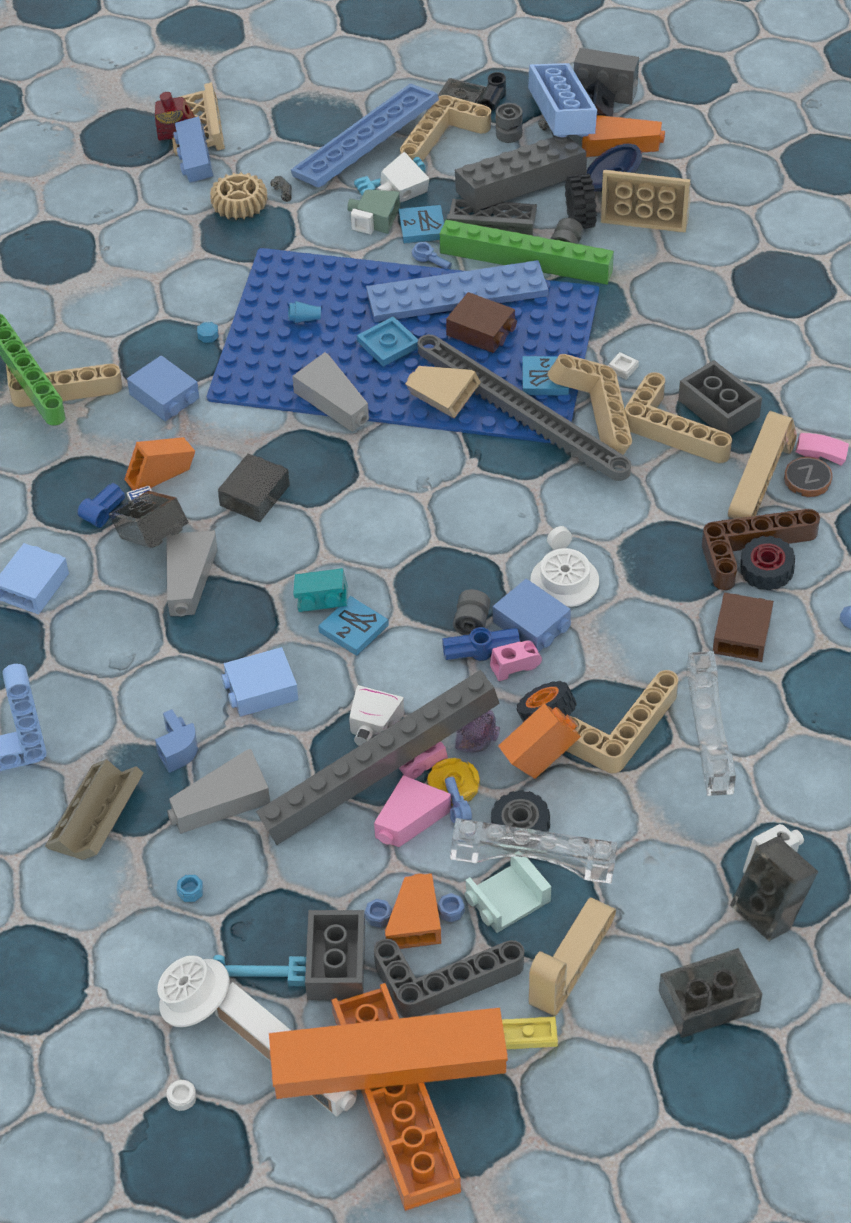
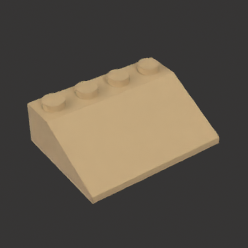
[601,170,690,233]

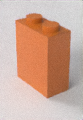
[498,703,581,779]

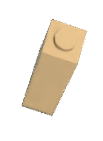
[406,366,481,418]

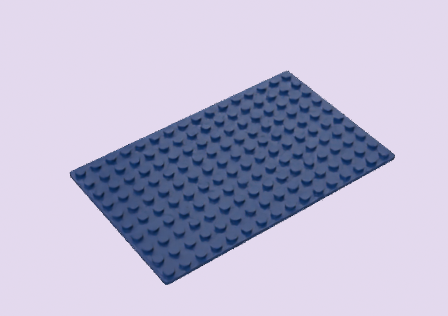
[207,248,599,444]

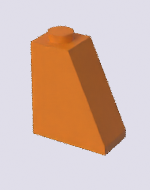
[124,437,195,490]
[385,873,441,949]

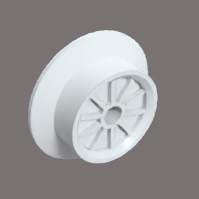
[531,548,599,607]
[158,955,229,1027]

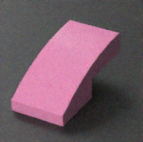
[795,433,849,466]

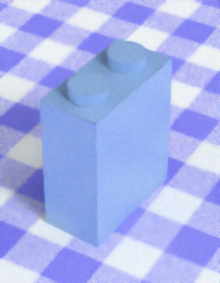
[0,543,69,615]
[221,647,298,717]

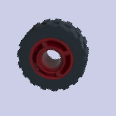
[740,536,795,590]

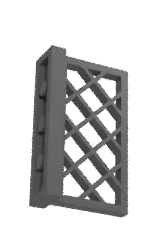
[447,199,537,236]

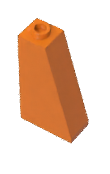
[582,115,665,157]

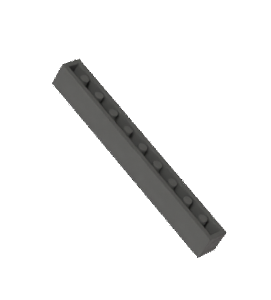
[256,670,500,845]

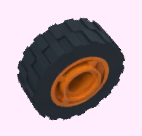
[516,681,577,722]

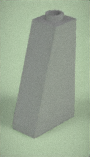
[293,352,369,432]
[166,530,217,616]
[167,749,270,834]

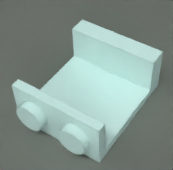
[464,849,551,933]

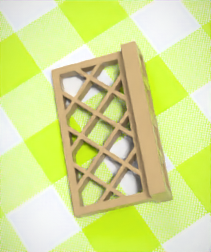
[172,82,225,156]

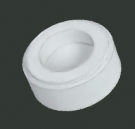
[547,526,572,550]
[166,1080,196,1111]

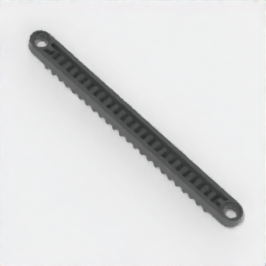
[418,334,631,481]

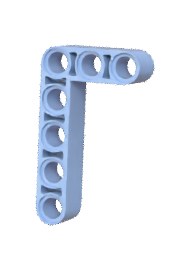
[0,664,47,771]

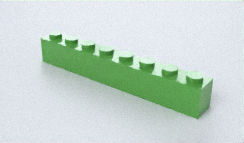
[440,220,614,285]

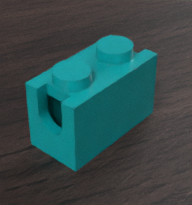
[293,568,348,612]

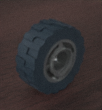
[491,790,550,851]

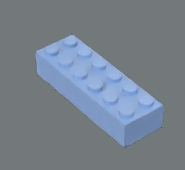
[528,63,597,137]

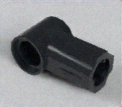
[478,72,506,111]

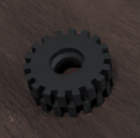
[565,173,597,229]

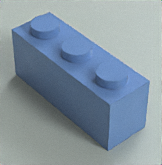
[173,116,214,183]

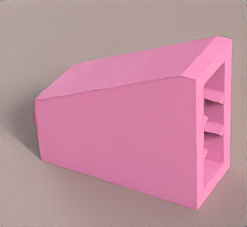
[374,775,451,847]

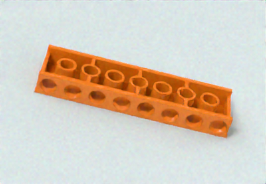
[331,983,461,1211]
[269,1007,508,1099]

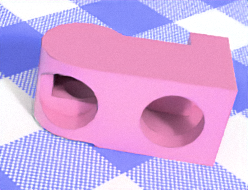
[490,641,542,681]
[399,741,448,779]

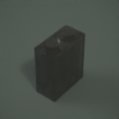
[218,453,290,522]

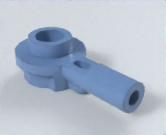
[412,242,452,269]
[445,777,472,828]

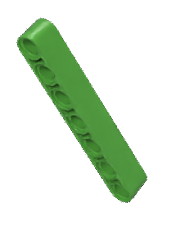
[0,314,66,426]

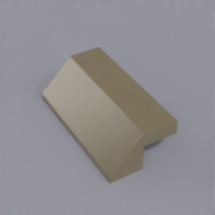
[45,759,143,860]

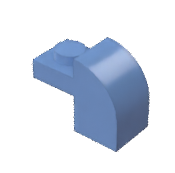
[155,709,198,773]

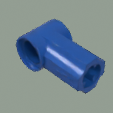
[78,483,125,528]

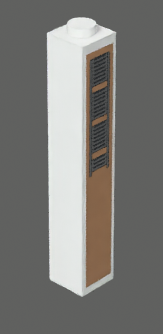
[214,982,357,1117]

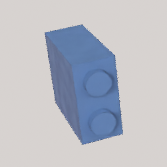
[127,355,199,421]
[493,578,571,652]

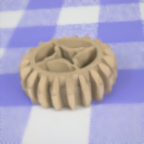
[210,171,267,220]

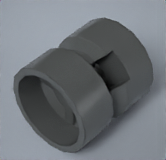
[496,103,523,143]
[551,218,584,244]
[453,589,490,635]

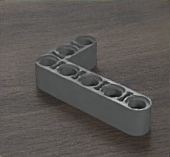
[374,939,524,1018]

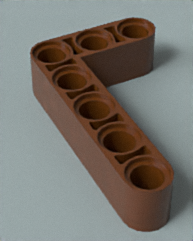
[702,509,820,590]

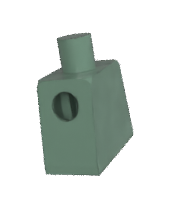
[347,189,400,234]

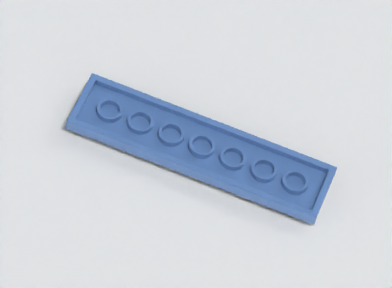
[291,83,439,188]
[366,260,548,322]

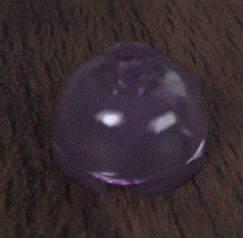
[455,710,500,753]

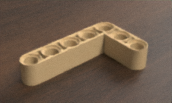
[400,95,491,162]
[548,354,632,455]
[6,364,123,407]
[625,372,732,463]
[728,411,797,519]
[566,670,678,773]
[529,897,616,1016]

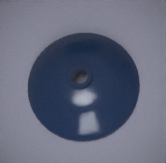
[586,144,642,192]

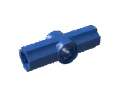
[442,627,520,661]

